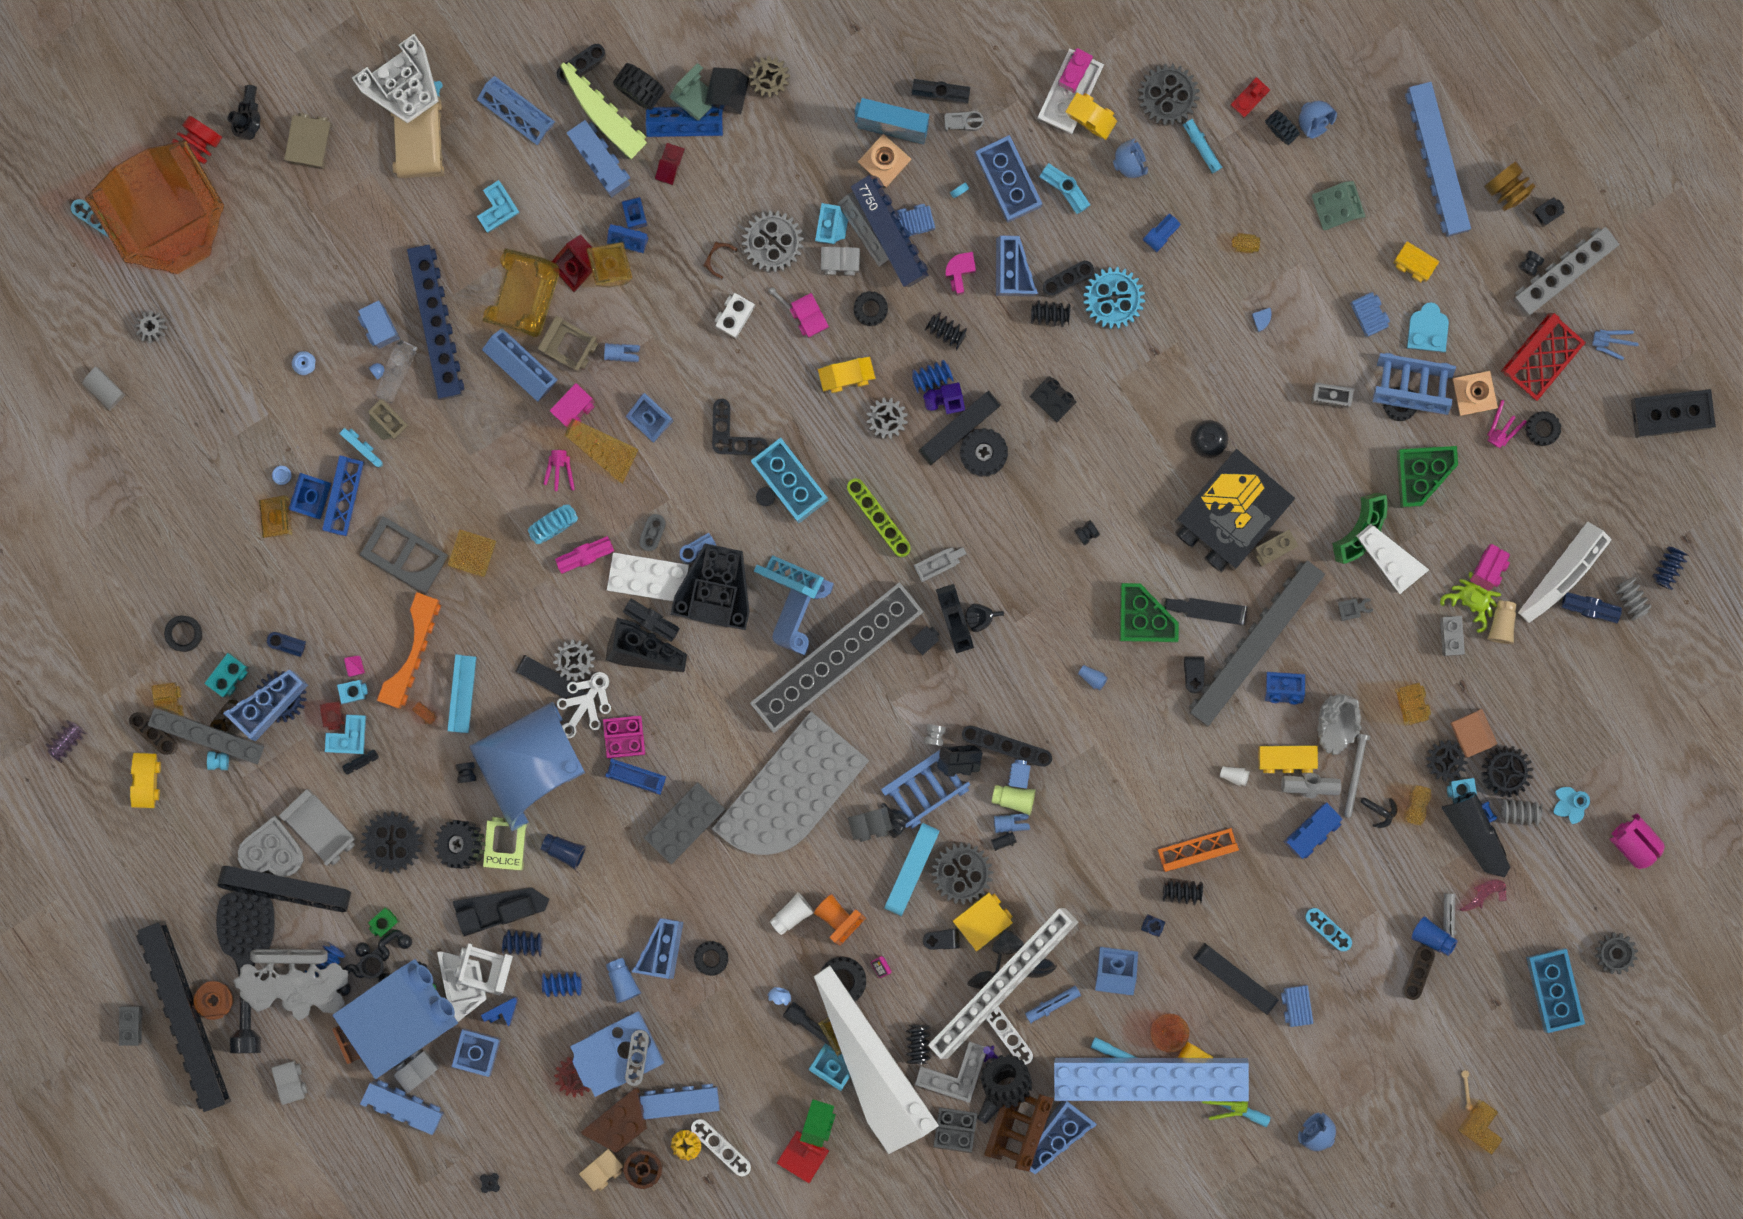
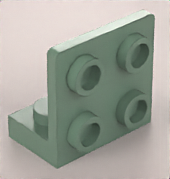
[669,63,712,121]
[1312,181,1366,230]

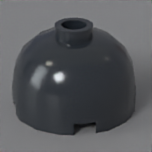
[1190,420,1229,458]

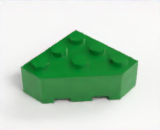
[1397,446,1458,508]
[1119,583,1179,643]

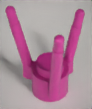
[1487,400,1527,449]
[544,450,575,491]

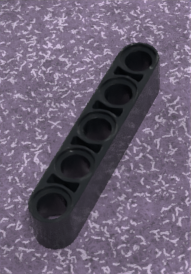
[918,391,1001,466]
[962,725,1052,767]
[1193,943,1279,1015]

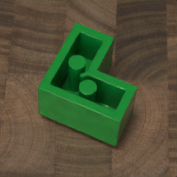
[800,1099,836,1148]

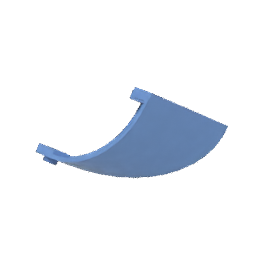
[469,702,585,831]

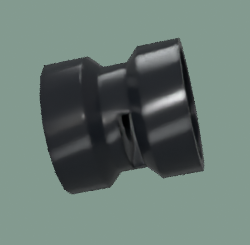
[1518,250,1545,277]
[1074,520,1100,546]
[455,762,477,784]

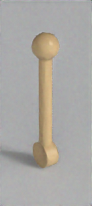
[1461,1070,1473,1111]

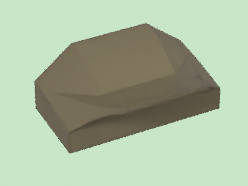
[368,398,408,440]

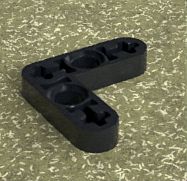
[712,399,768,455]

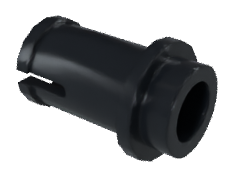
[991,832,1017,851]

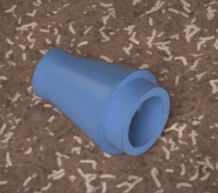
[1078,665,1108,691]

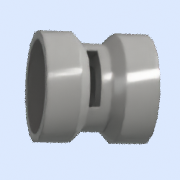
[924,724,946,746]

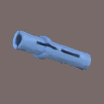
[1025,985,1081,1024]

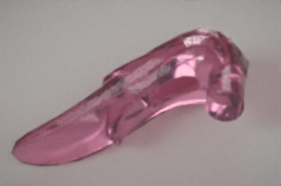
[1459,879,1507,912]

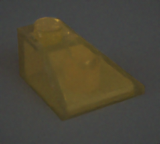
[586,242,633,288]

